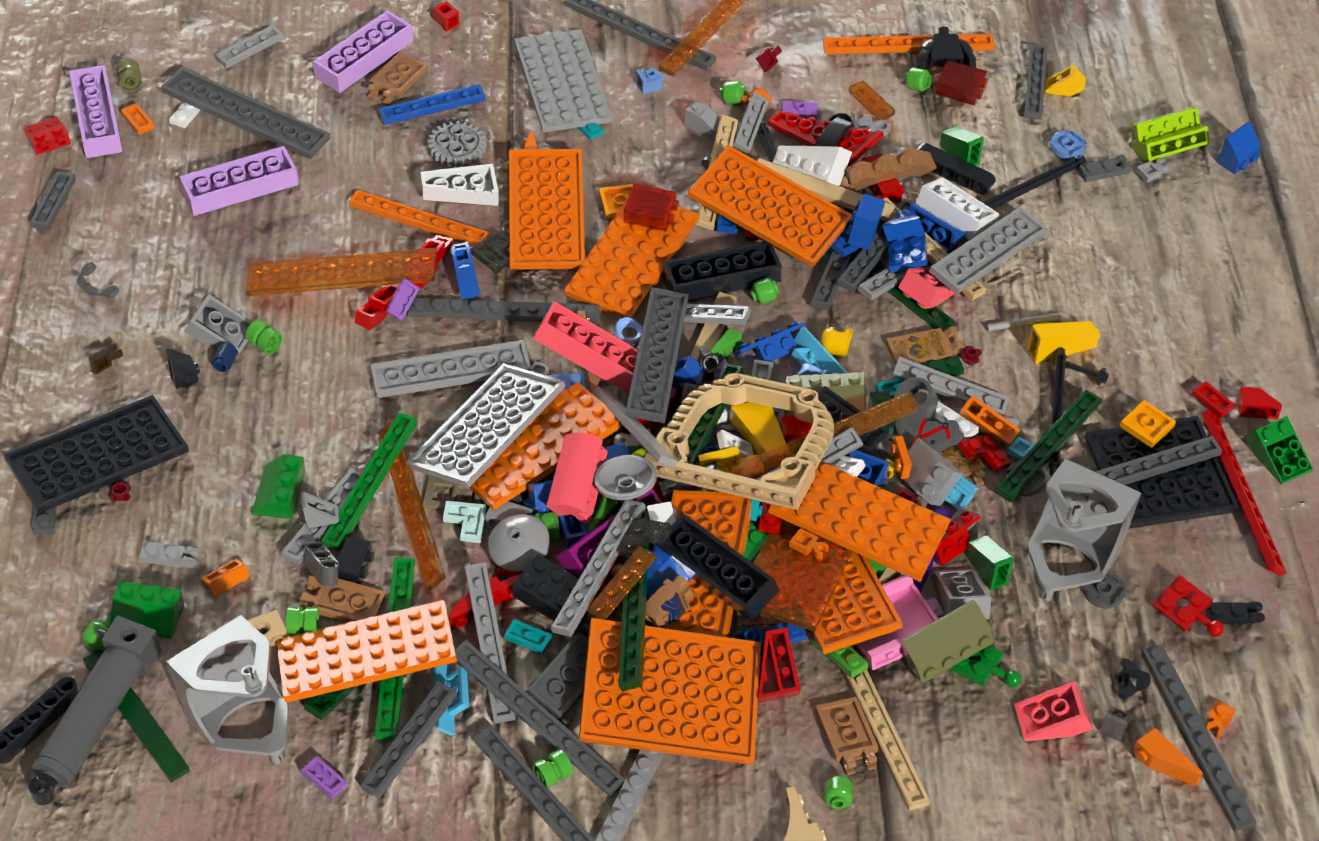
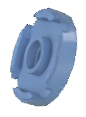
[1050,131,1086,159]

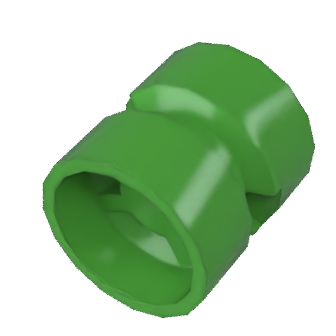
[245,320,283,355]
[286,607,320,635]
[532,749,574,788]

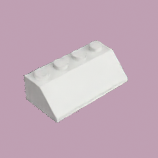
[916,177,999,240]

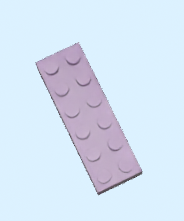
[313,10,413,93]
[69,65,122,158]
[179,146,298,216]

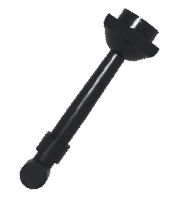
[1054,358,1109,386]

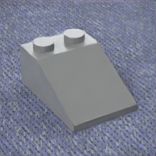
[184,294,253,355]
[897,438,964,506]
[933,568,991,619]

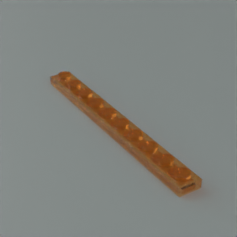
[658,0,747,77]
[728,392,918,479]
[378,421,446,590]

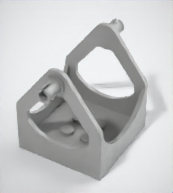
[1027,459,1141,601]
[166,615,289,765]

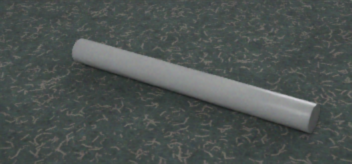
[986,313,1061,332]

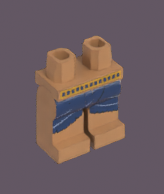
[645,575,694,629]

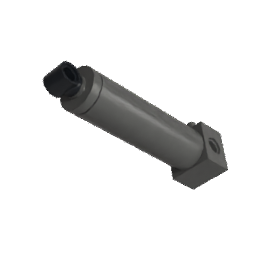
[28,615,161,805]

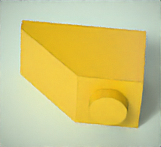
[1044,64,1086,96]

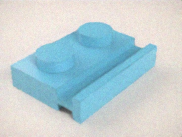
[945,475,979,510]

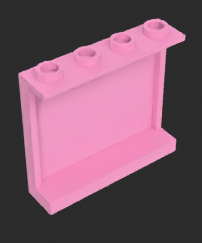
[855,575,938,670]

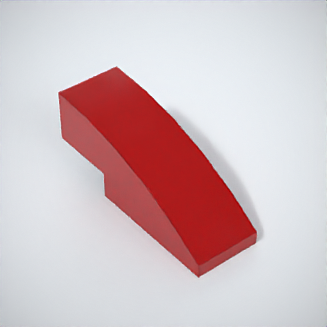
[355,283,398,330]

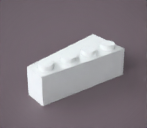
[773,146,852,186]
[420,164,499,206]

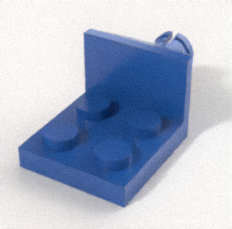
[883,209,927,273]

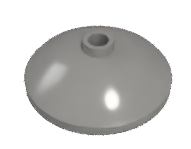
[594,455,657,500]
[488,514,550,572]

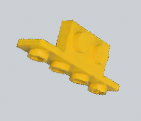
[698,446,763,476]

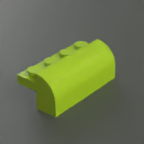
[1132,107,1210,161]

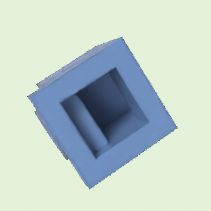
[636,68,664,94]

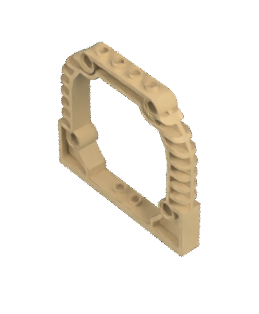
[644,373,834,510]

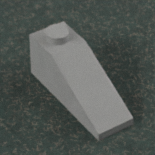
[684,100,736,140]

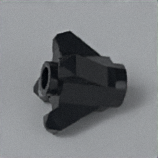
[696,345,723,381]
[1114,658,1150,700]

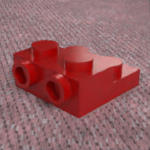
[23,117,71,155]

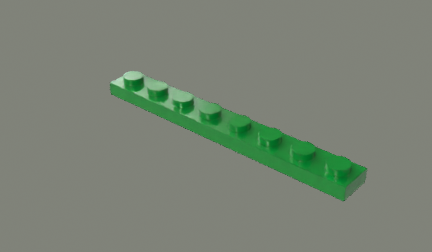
[321,413,418,551]

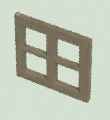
[423,475,482,510]

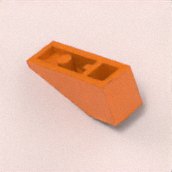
[959,395,1021,445]
[1133,728,1203,786]

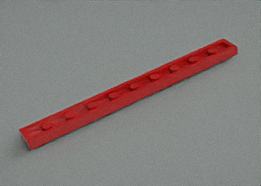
[1201,409,1287,576]

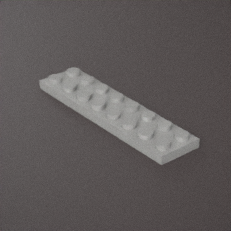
[929,207,1047,295]
[370,340,531,398]

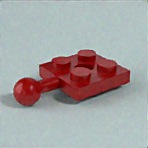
[1152,575,1224,637]

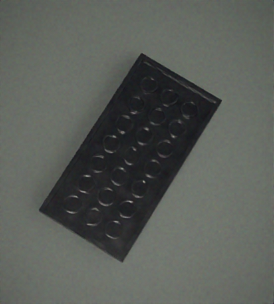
[3,395,189,514]

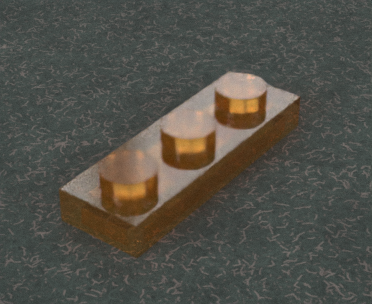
[849,80,895,120]

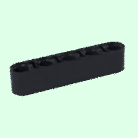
[916,142,996,195]
[0,677,79,763]

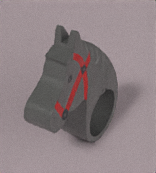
[892,377,964,454]

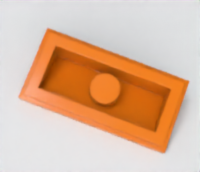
[201,559,250,597]

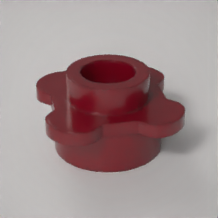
[961,346,982,365]
[110,482,131,502]

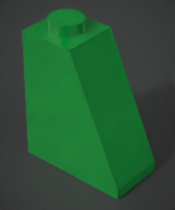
[940,126,984,166]
[966,535,1014,591]

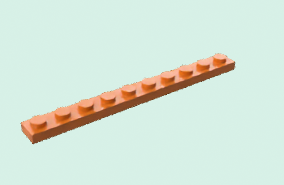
[823,34,995,54]

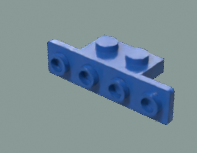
[734,322,806,362]

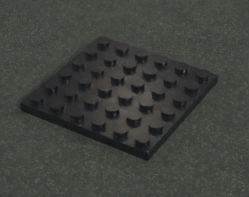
[1085,416,1239,529]

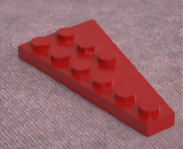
[768,111,884,167]

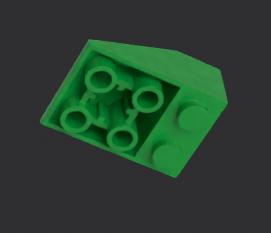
[1245,416,1314,484]

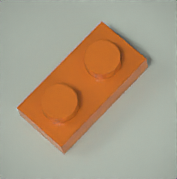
[121,103,154,135]
[890,436,912,479]

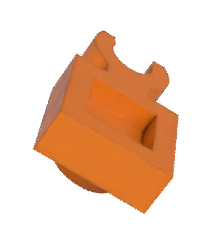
[789,528,829,560]
[1206,700,1236,739]

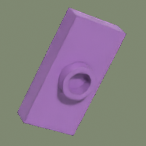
[782,101,818,119]
[385,278,420,321]
[301,756,348,800]

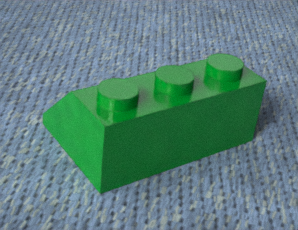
[252,454,305,519]
[110,580,184,639]

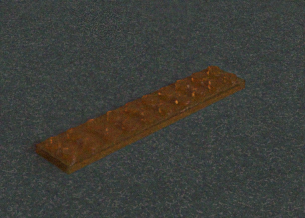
[246,248,436,296]

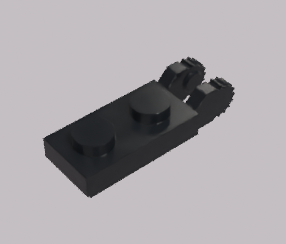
[1204,601,1265,625]

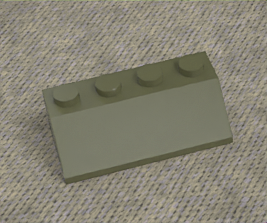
[786,372,867,416]
[901,599,994,684]

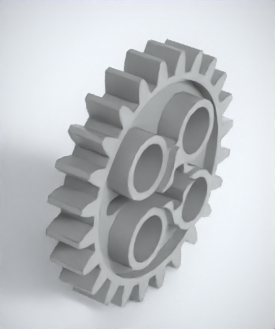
[428,121,486,167]

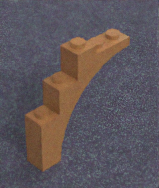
[840,148,937,192]

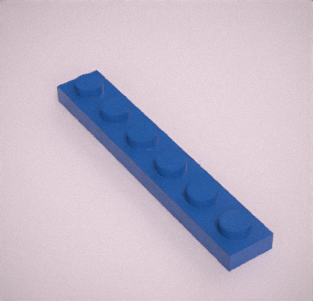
[379,84,485,125]

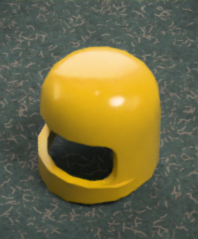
[821,327,854,357]

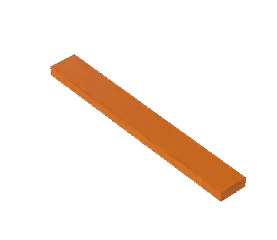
[349,190,490,249]

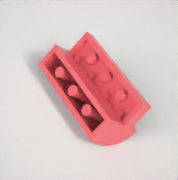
[547,433,608,524]

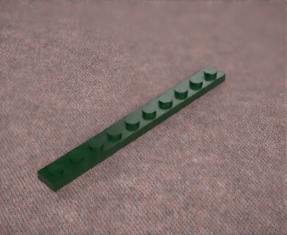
[618,516,650,692]

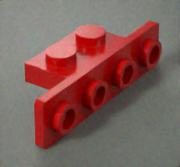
[934,511,981,566]

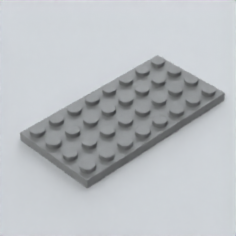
[514,29,612,132]
[406,363,566,488]

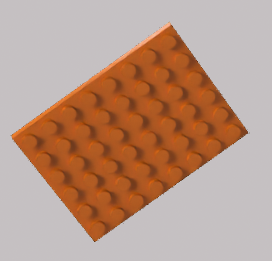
[579,618,761,765]

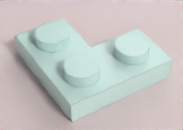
[443,501,487,543]

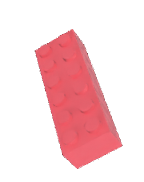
[533,301,638,394]

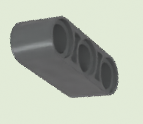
[304,541,339,586]

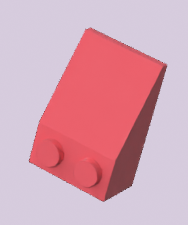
[898,266,955,309]
[1014,681,1093,741]

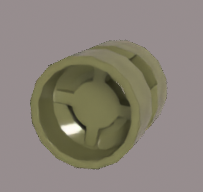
[116,58,143,92]

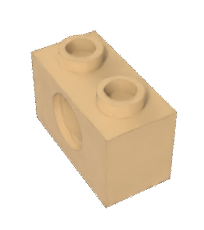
[247,610,287,647]

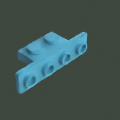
[792,327,848,375]
[433,663,469,736]

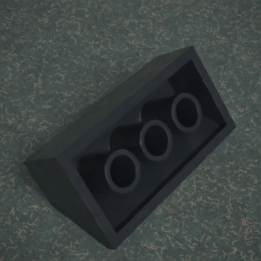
[818,386,889,457]

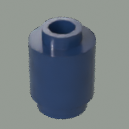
[213,343,238,372]

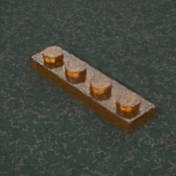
[586,547,657,620]

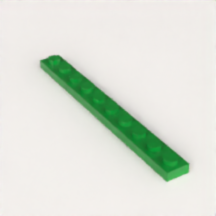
[375,558,415,740]

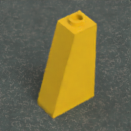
[1027,321,1100,364]
[730,402,789,469]

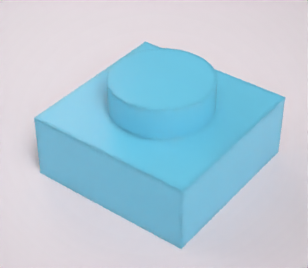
[1007,437,1034,461]

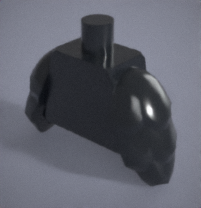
[916,26,977,73]

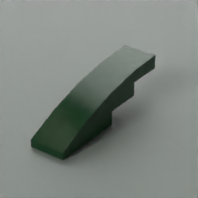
[304,686,356,720]

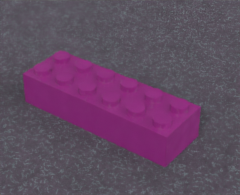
[556,488,662,578]

